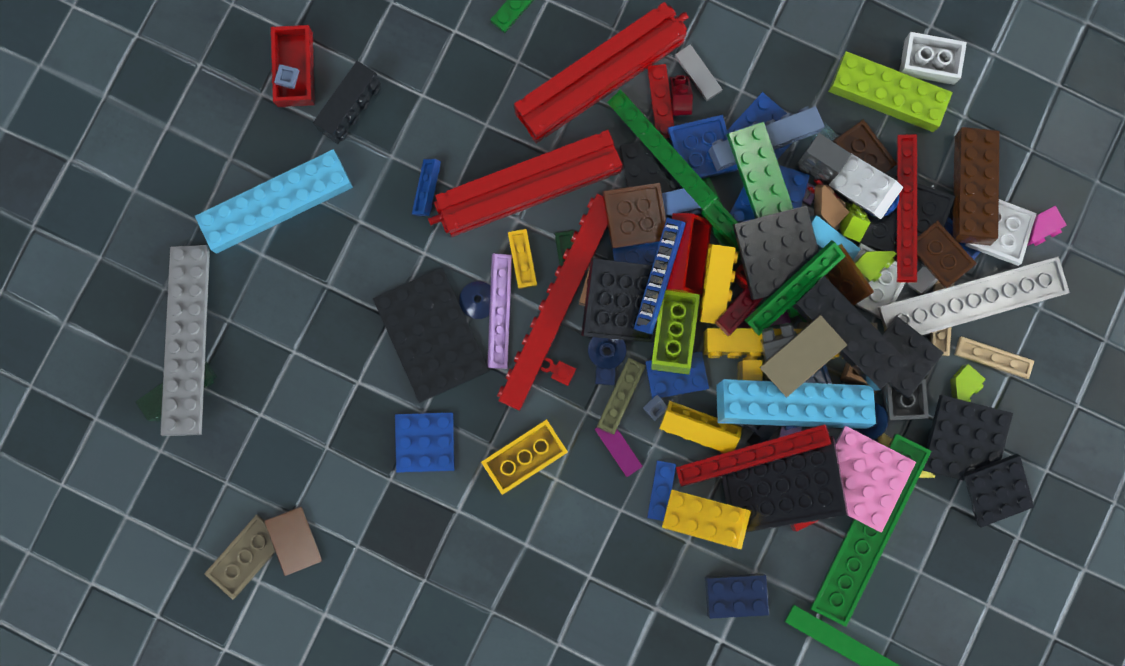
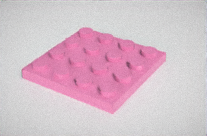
[835,426,916,533]

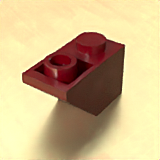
[670,75,693,115]

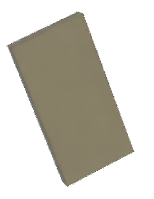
[760,315,847,398]
[204,514,275,600]

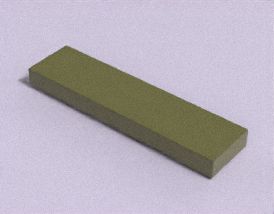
[597,357,646,435]

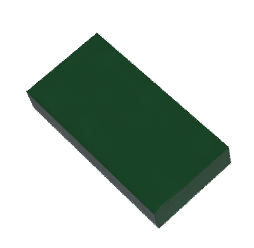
[554,230,574,266]

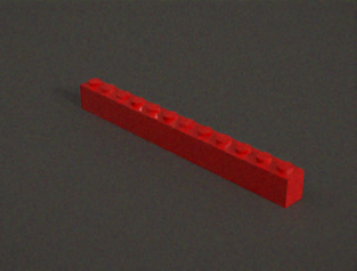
[497,194,608,411]

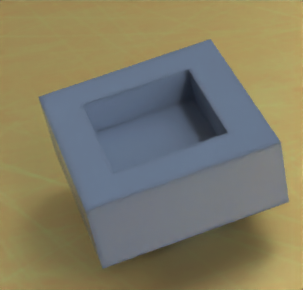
[274,64,299,89]
[643,395,667,421]

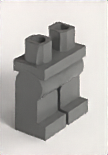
[760,323,797,382]

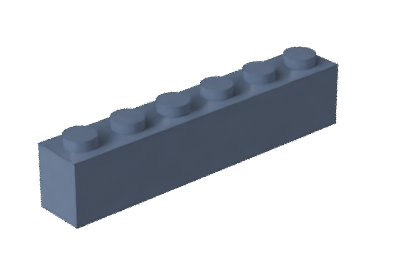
[708,106,825,172]

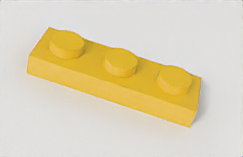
[508,229,537,289]

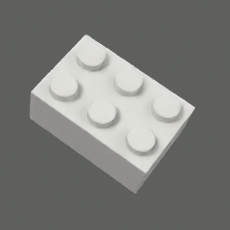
[899,32,967,85]
[829,154,903,219]

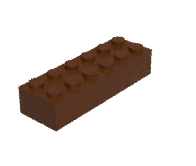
[953,127,1000,246]

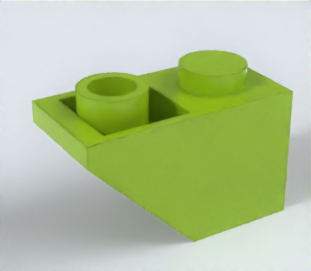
[839,202,871,242]
[855,251,897,283]
[950,364,986,402]

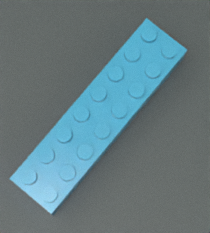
[195,149,353,254]
[716,379,876,429]

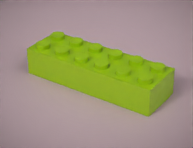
[828,51,953,132]

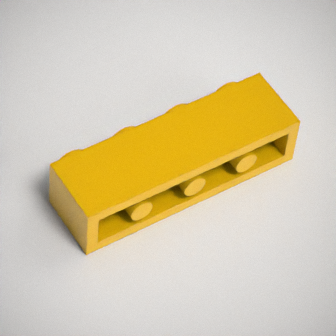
[659,400,742,453]

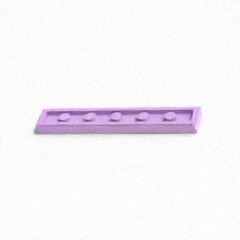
[487,253,512,369]

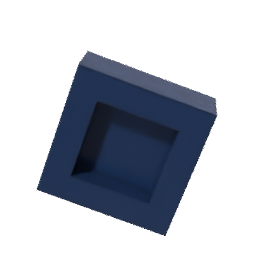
[595,366,616,385]

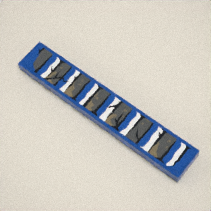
[634,218,686,334]

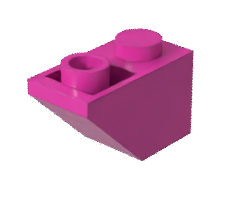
[1027,206,1067,246]

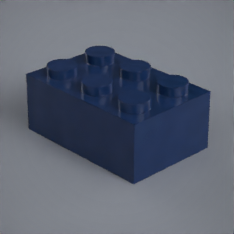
[705,574,769,619]

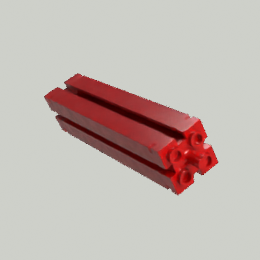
[514,2,689,144]
[428,130,622,237]

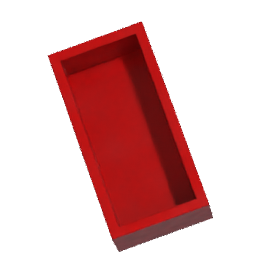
[271,25,315,107]
[666,213,712,297]

